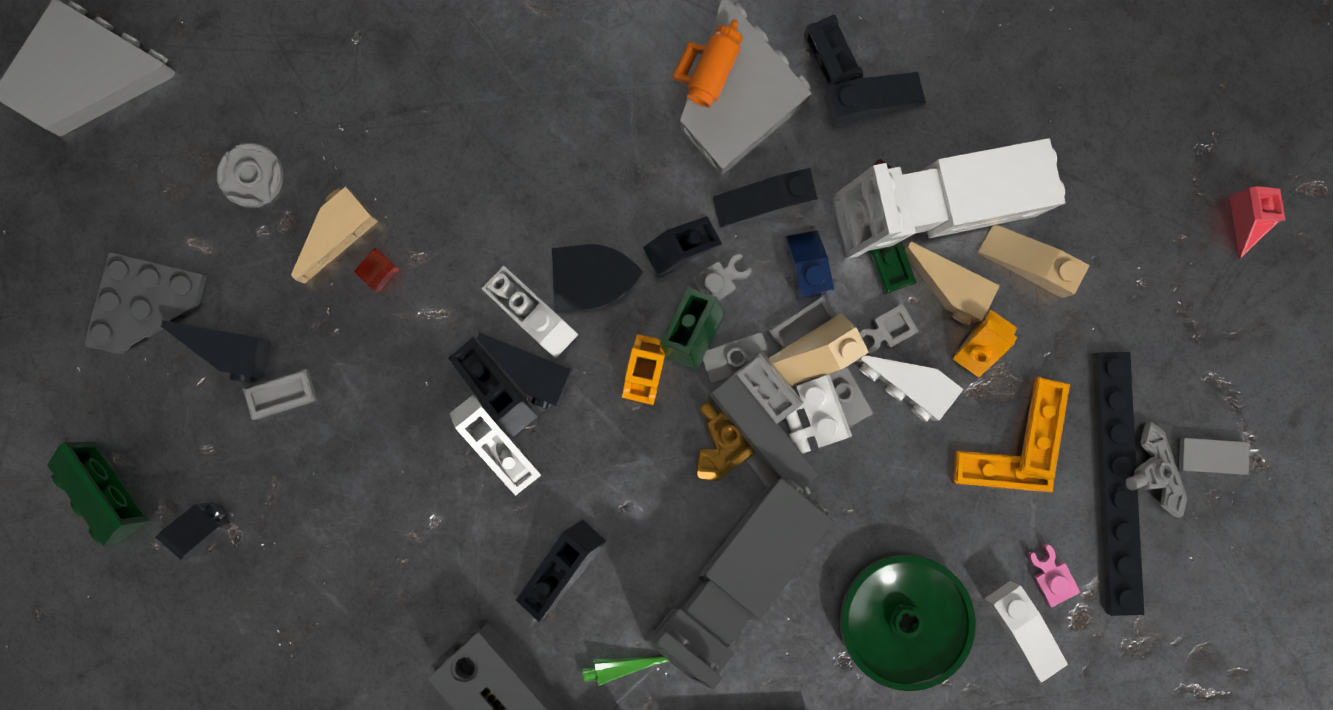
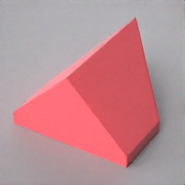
[1229,186,1285,259]

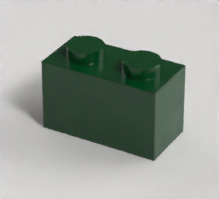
[660,287,724,370]

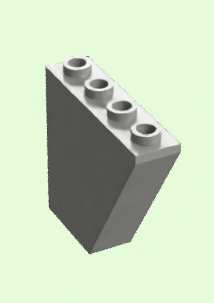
[0,0,176,137]
[680,0,812,176]

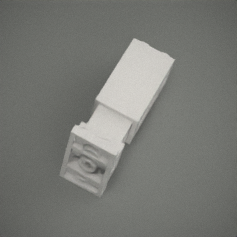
[831,138,1066,259]

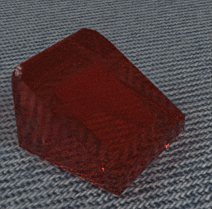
[354,248,400,293]

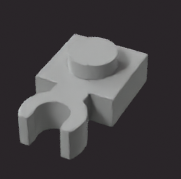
[691,254,752,300]
[859,303,919,354]

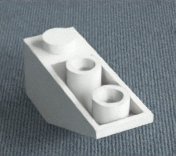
[482,265,578,358]
[856,355,964,422]

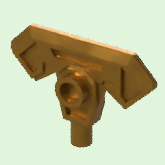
[696,401,755,481]

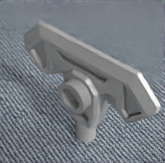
[1126,422,1187,517]

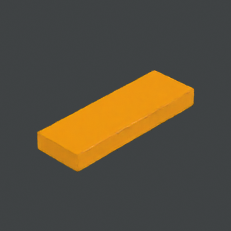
[1018,377,1070,480]
[953,451,1054,492]

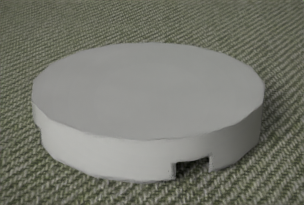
[217,143,283,208]

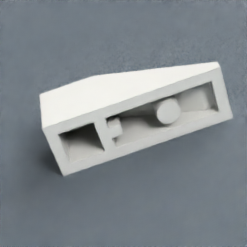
[449,394,541,496]
[984,581,1068,683]

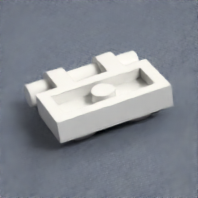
[785,374,852,454]

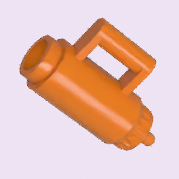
[672,20,743,108]

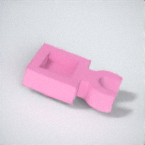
[1027,544,1081,608]

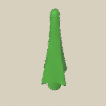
[582,655,669,686]

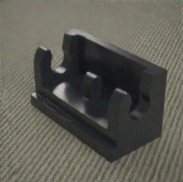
[804,15,864,87]

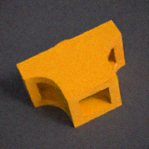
[952,309,1017,377]
[622,334,666,405]

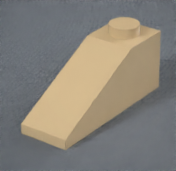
[291,186,378,284]
[977,225,1090,298]
[904,241,1000,325]
[768,313,869,386]

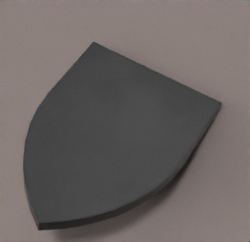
[552,244,643,313]

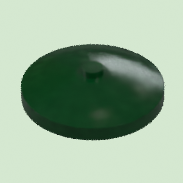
[840,555,976,691]

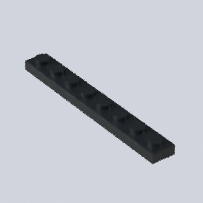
[1094,352,1144,616]

